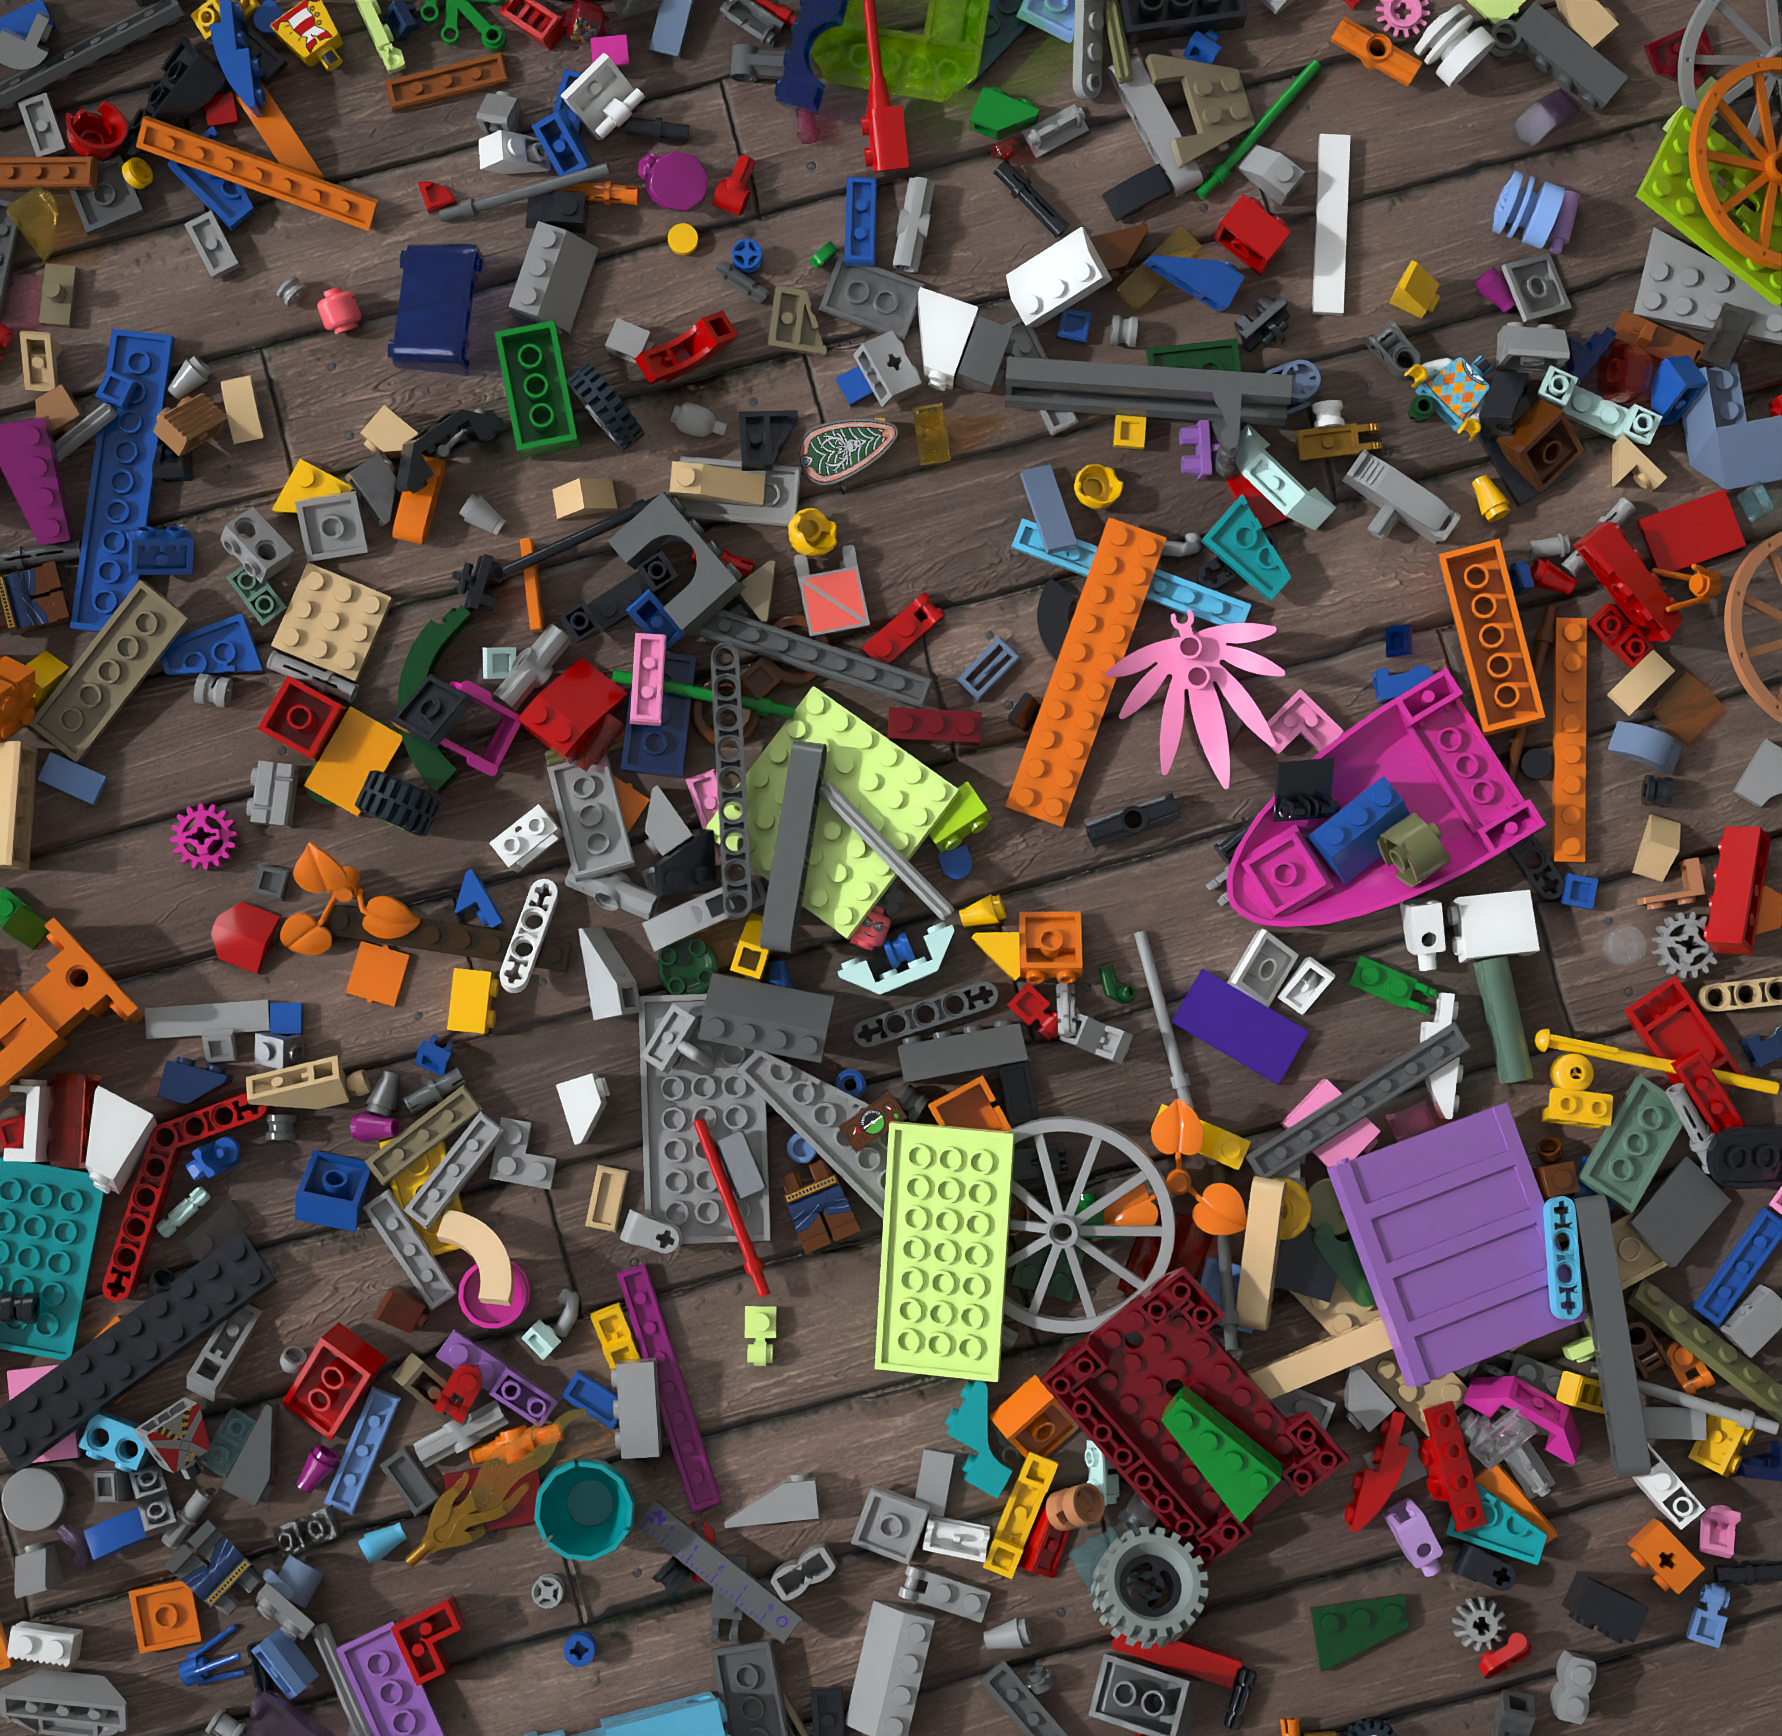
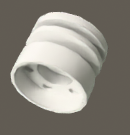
[1414,4,1496,88]

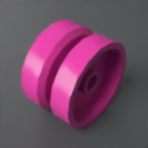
[458,1260,532,1329]

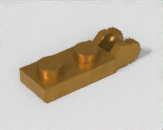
[1294,423,1383,463]

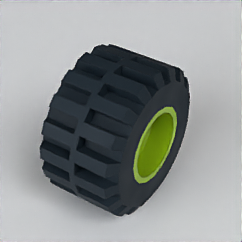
[355,770,441,836]

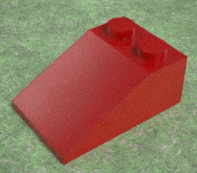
[518,657,629,765]
[282,1322,388,1440]

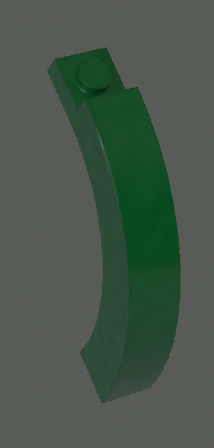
[397,605,474,795]

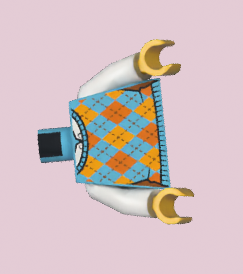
[1404,356,1492,442]

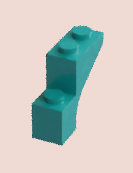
[944,1380,1013,1499]

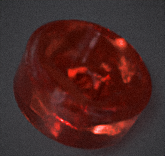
[989,137,1021,160]

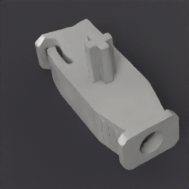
[1342,449,1462,544]

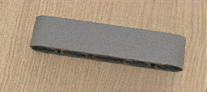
[1108,54,1204,197]

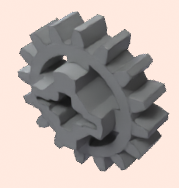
[1651,912,1718,979]

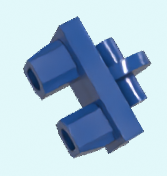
[186,1136,241,1181]

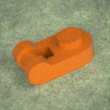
[1665,1340,1715,1396]

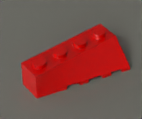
[1573,521,1684,641]

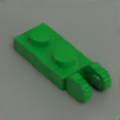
[1348,956,1439,1016]

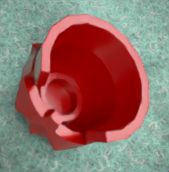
[66,100,128,162]

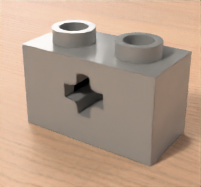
[853,330,922,408]

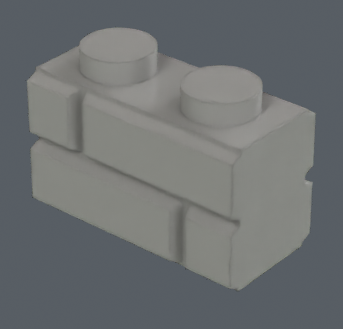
[246,761,300,828]

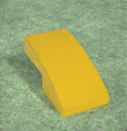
[590,1302,641,1369]

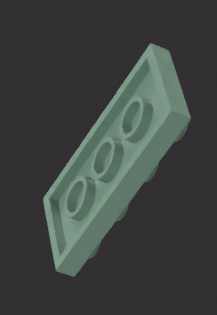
[1577,1075,1690,1214]

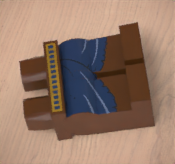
[0,561,71,636]
[782,1159,861,1254]

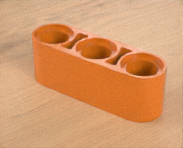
[392,455,445,545]

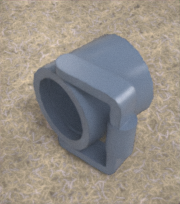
[1266,359,1321,416]
[263,1554,325,1608]

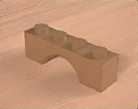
[0,384,86,478]

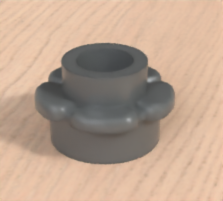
[1026,1665,1055,1694]

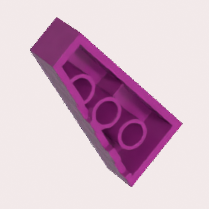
[0,415,75,545]

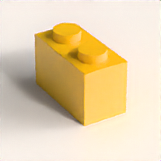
[447,968,499,1034]

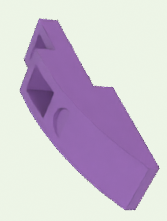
[436,1329,558,1428]

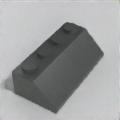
[698,972,835,1063]
[897,1019,1028,1083]

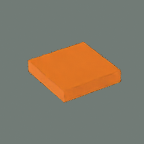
[128,1580,204,1654]

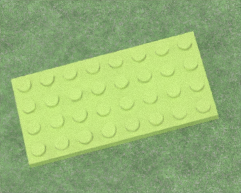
[875,1121,1015,1382]

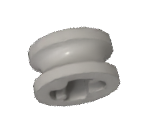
[276,276,307,307]

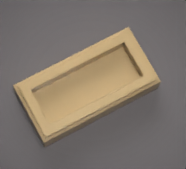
[585,1165,629,1232]

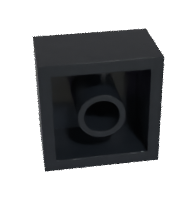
[1562,1571,1649,1644]

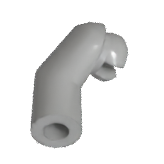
[1161,533,1202,557]
[553,1288,579,1337]

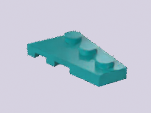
[1201,494,1291,602]
[1446,1481,1547,1565]

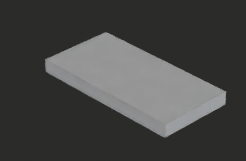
[679,456,802,528]
[547,751,636,882]

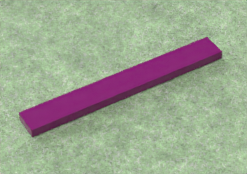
[616,1263,722,1513]

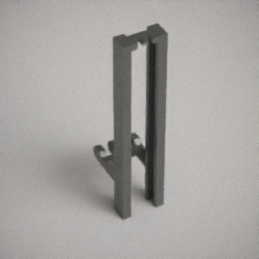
[1005,357,1293,477]

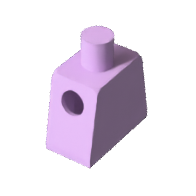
[1381,1497,1443,1577]

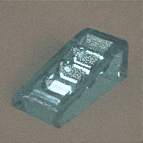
[1737,481,1774,522]

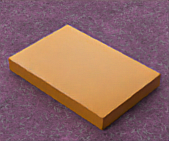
[304,706,403,817]

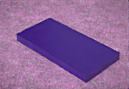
[1171,969,1309,1085]

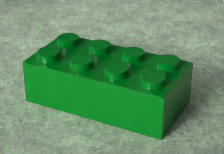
[494,320,581,459]

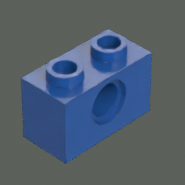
[531,109,594,176]

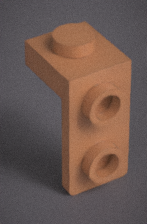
[1637,857,1706,910]

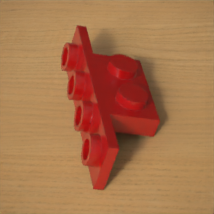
[1417,1401,1487,1533]

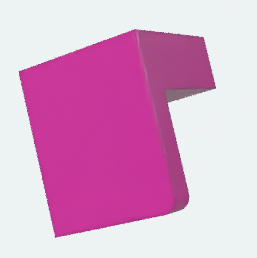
[590,34,629,67]

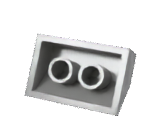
[508,221,599,334]

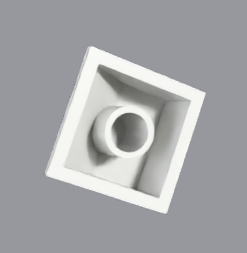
[556,1073,610,1145]

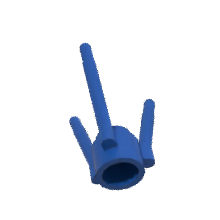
[178,1624,247,1687]

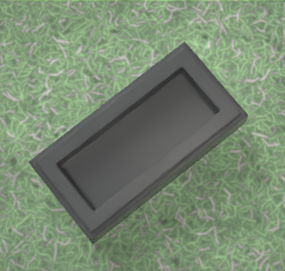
[379,1446,441,1516]

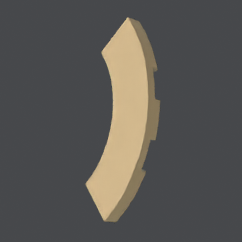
[437,1209,514,1306]

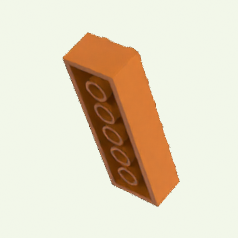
[1438,539,1545,736]

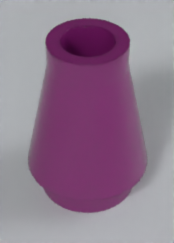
[1474,266,1516,313]
[350,1111,400,1142]
[296,1444,339,1493]

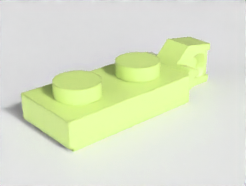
[356,0,406,75]

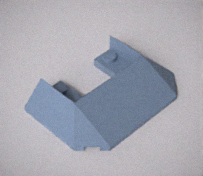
[1682,363,1782,490]

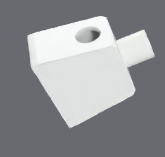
[1400,897,1446,971]

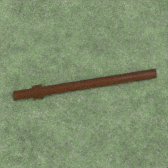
[1506,605,1558,785]

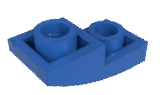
[84,1508,155,1562]

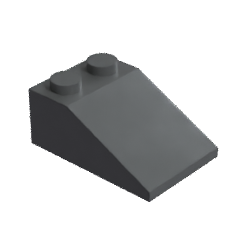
[1088,1653,1202,1736]

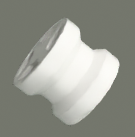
[1312,400,1345,428]

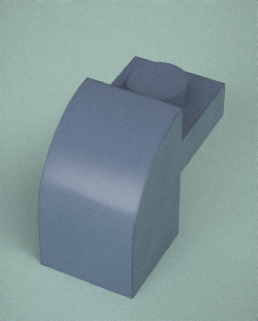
[1607,721,1682,775]

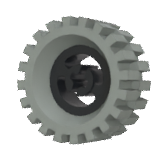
[1091,1526,1208,1649]

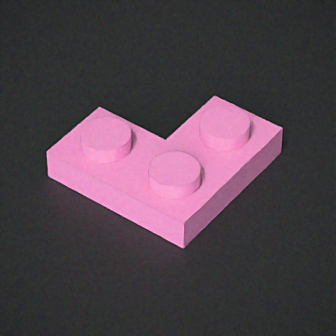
[1267,689,1344,754]

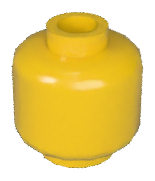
[1549,1053,1594,1091]

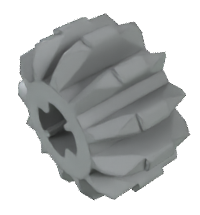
[1452,1596,1507,1652]

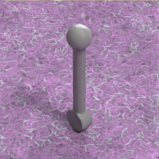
[437,408,486,458]

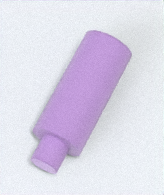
[1548,190,1580,254]

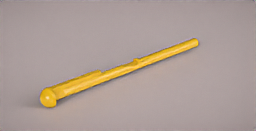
[1534,1029,1779,1095]

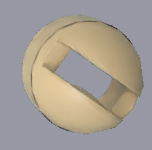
[346,1069,372,1096]

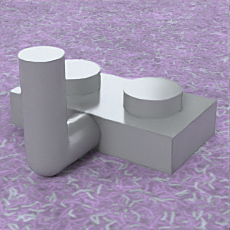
[640,1003,715,1074]

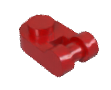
[433,1363,483,1424]
[1478,1633,1532,1679]

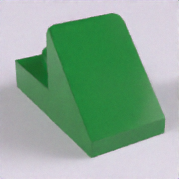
[0,887,49,950]

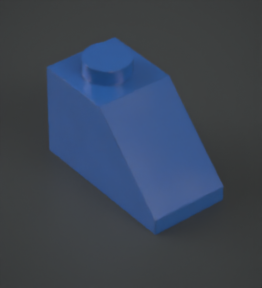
[1651,355,1708,426]

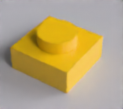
[1113,415,1146,450]

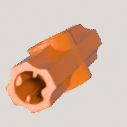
[1330,17,1423,87]

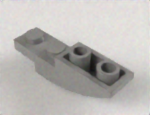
[642,873,767,952]

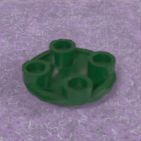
[657,937,718,995]

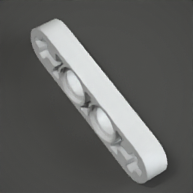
[499,879,559,993]

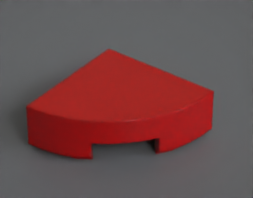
[418,181,457,214]

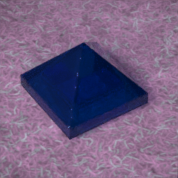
[1386,624,1413,658]

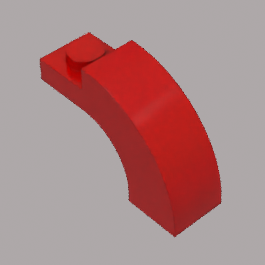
[635,310,739,385]

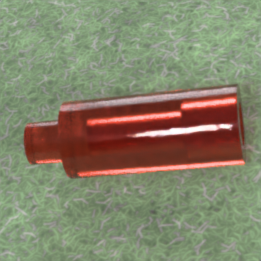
[576,713,626,772]

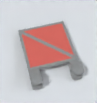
[794,545,870,637]

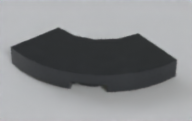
[1037,578,1074,662]

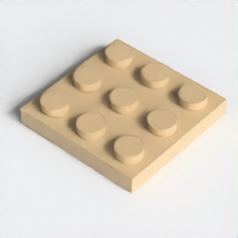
[271,562,393,682]

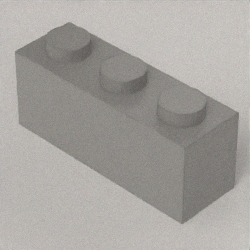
[611,1358,662,1459]

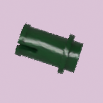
[1408,395,1435,423]

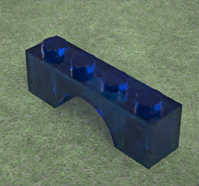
[775,0,849,115]

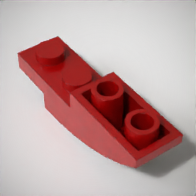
[1344,1410,1410,1532]

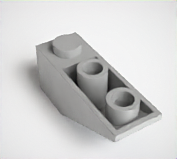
[578,926,642,1020]

